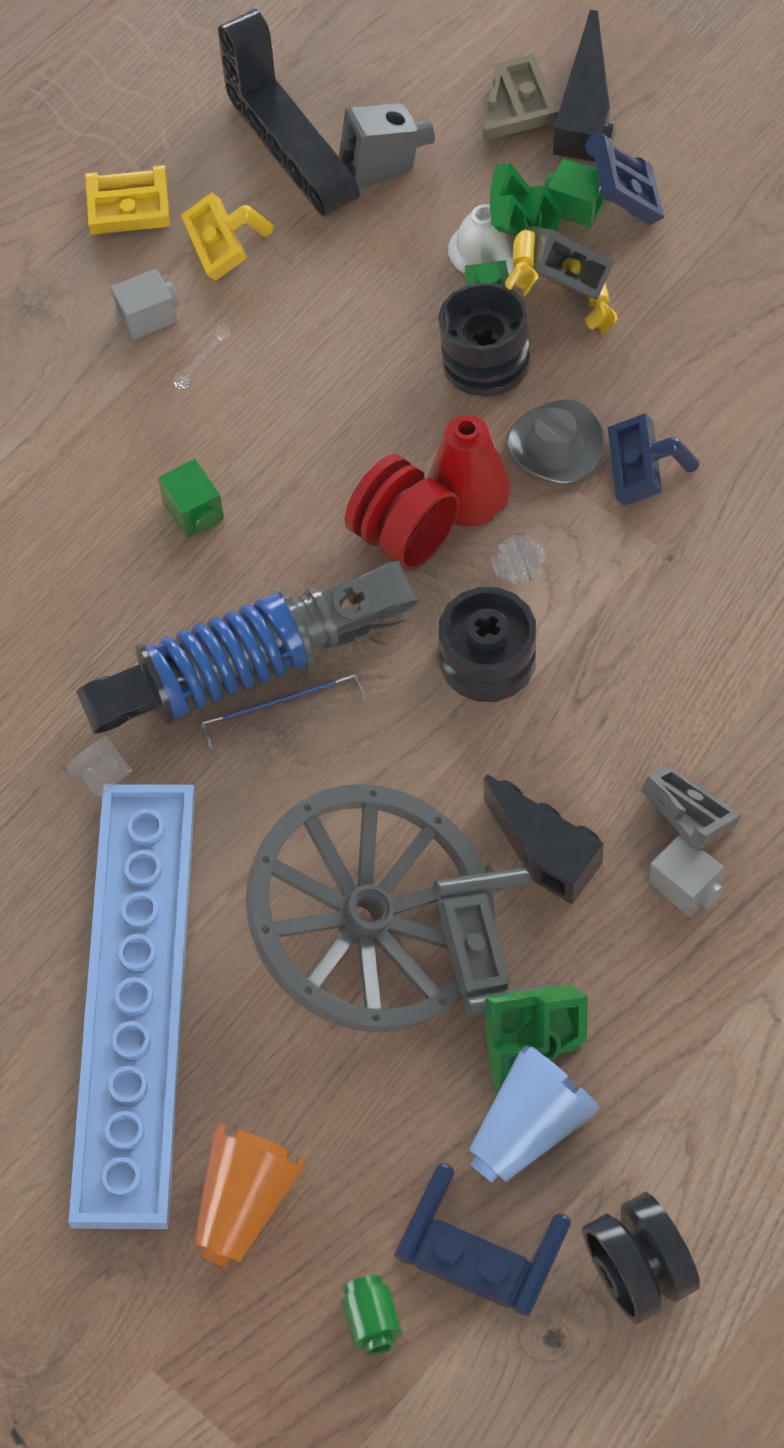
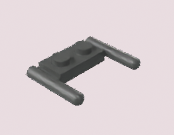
[433,867,560,1017]

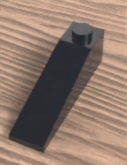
[553,9,615,162]

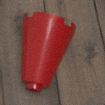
[427,415,511,527]

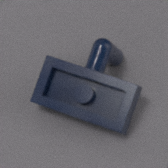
[608,413,700,506]

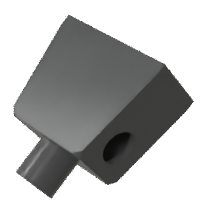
[339,103,435,190]

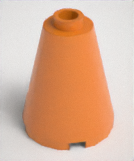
[194,1124,307,1268]

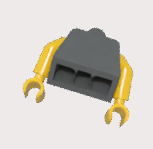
[505,226,618,335]

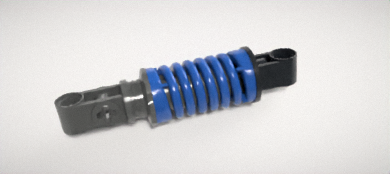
[76,561,418,734]

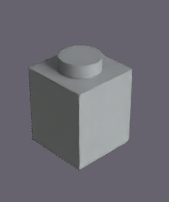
[111,268,179,341]
[649,834,724,918]

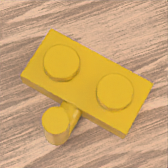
[180,192,274,281]

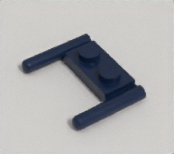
[394,1163,571,1316]

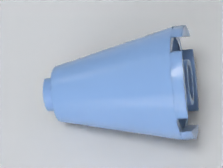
[469,1045,600,1183]

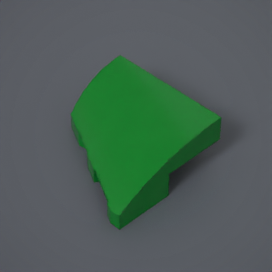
[490,162,564,236]
[485,984,588,1093]

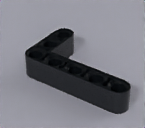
[218,8,360,216]

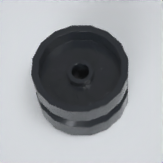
[439,587,536,702]
[582,1192,700,1324]

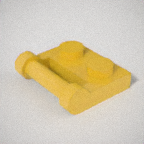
[85,165,171,235]

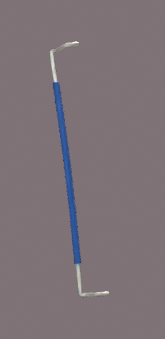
[202,674,366,748]

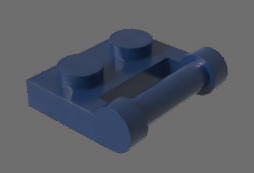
[585,132,664,225]

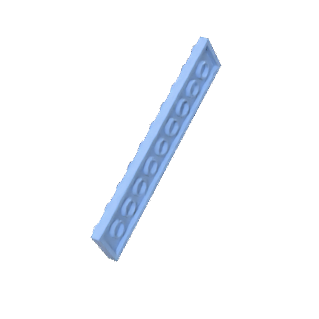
[68,784,196,1229]

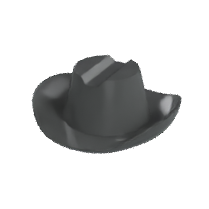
[506,399,604,483]

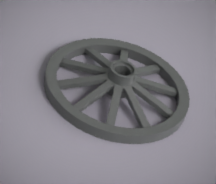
[246,784,495,1032]

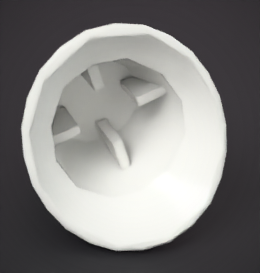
[448,204,516,275]

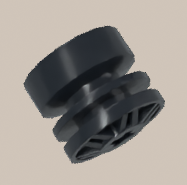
[438,282,530,397]

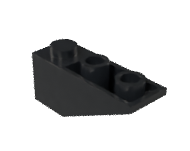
[484,774,604,904]

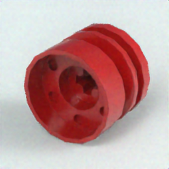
[344,454,460,571]

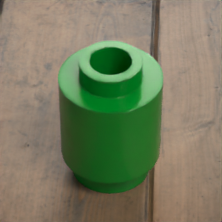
[341,1275,402,1355]

